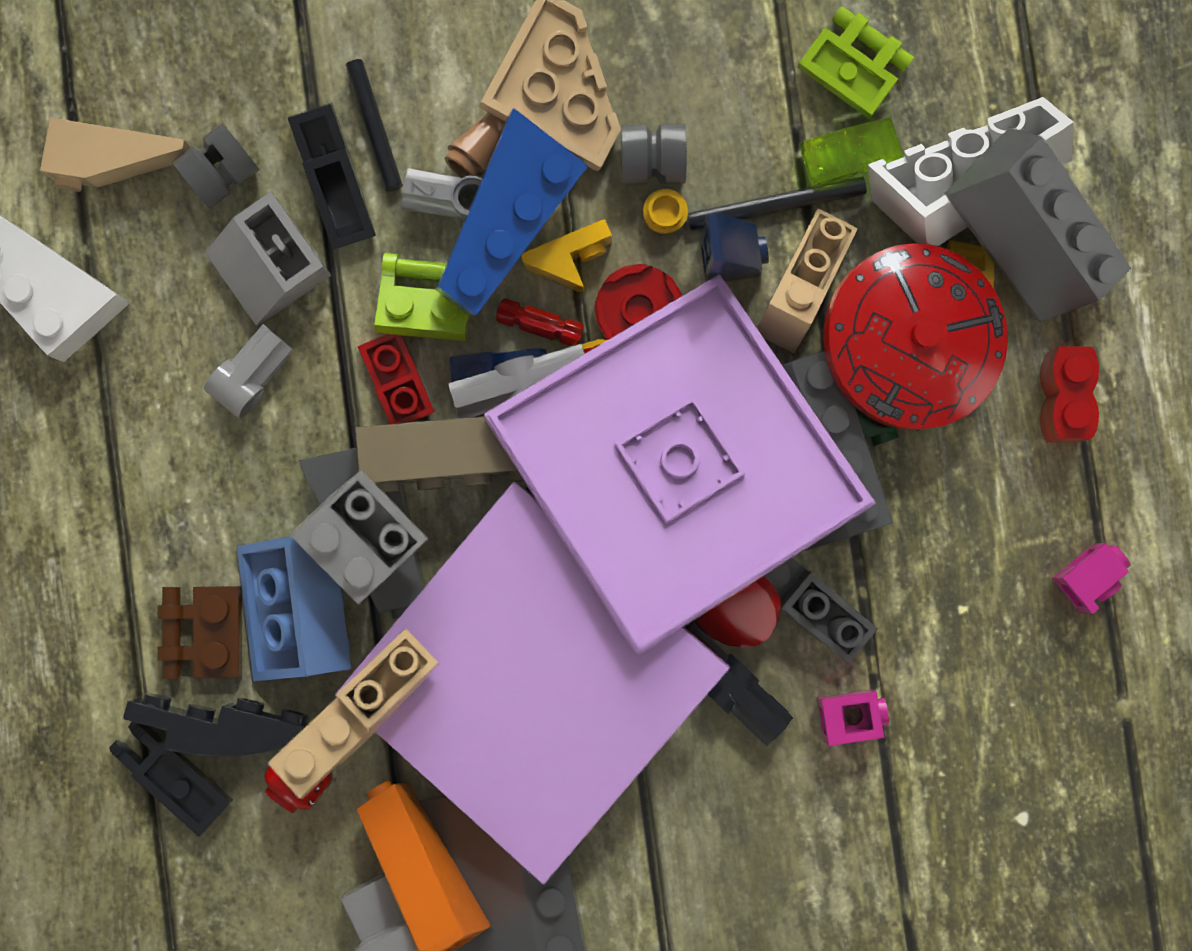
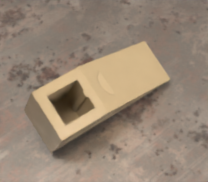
[757,208,858,353]

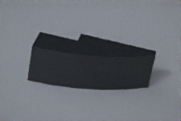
[288,102,376,250]

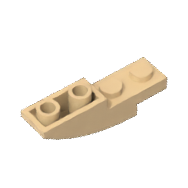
[268,629,439,799]

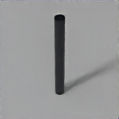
[687,176,867,231]

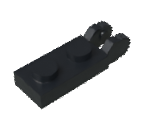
[109,722,233,837]

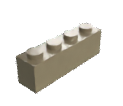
[355,417,525,494]

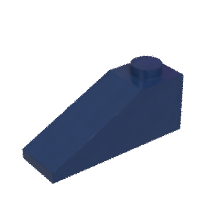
[699,212,769,282]

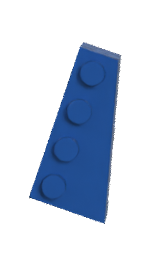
[435,107,588,317]

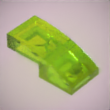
[799,117,903,187]

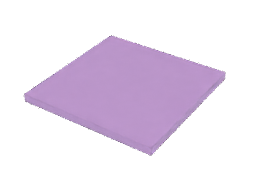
[484,274,876,656]
[335,482,730,884]

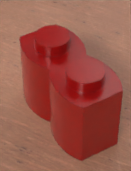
[1040,346,1099,443]

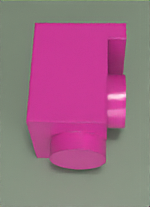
[1052,543,1131,614]
[817,689,889,746]

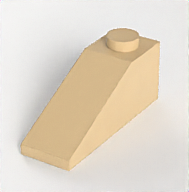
[40,117,191,192]

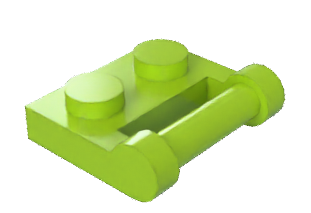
[374,253,469,341]

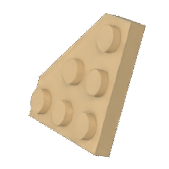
[479,0,621,172]

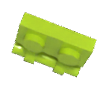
[797,6,915,119]

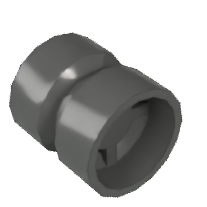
[172,123,260,209]
[621,124,687,184]

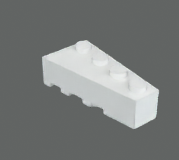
[868,97,1073,246]
[0,215,131,362]

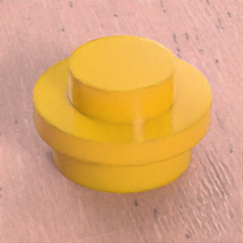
[643,189,688,234]

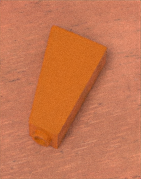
[356,780,492,951]

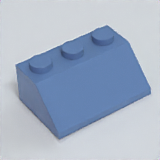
[237,536,351,681]

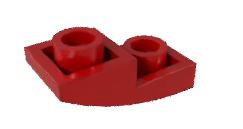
[357,334,435,424]

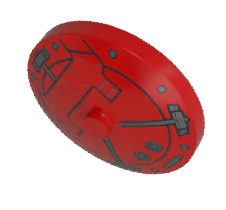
[824,243,1008,430]

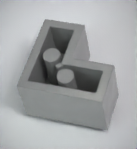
[341,873,419,951]

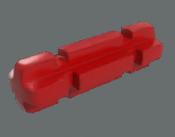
[496,298,584,346]

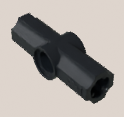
[686,622,793,746]

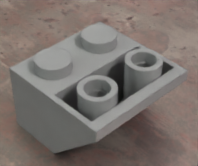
[205,192,332,327]
[291,470,428,605]

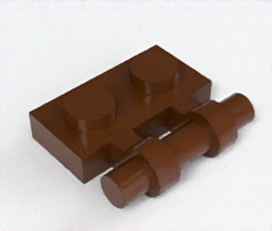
[157,586,242,679]

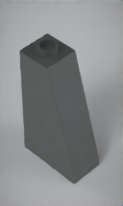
[299,448,426,619]

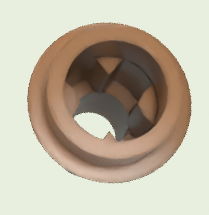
[444,113,504,178]

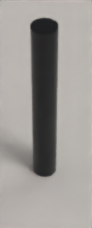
[346,59,403,192]

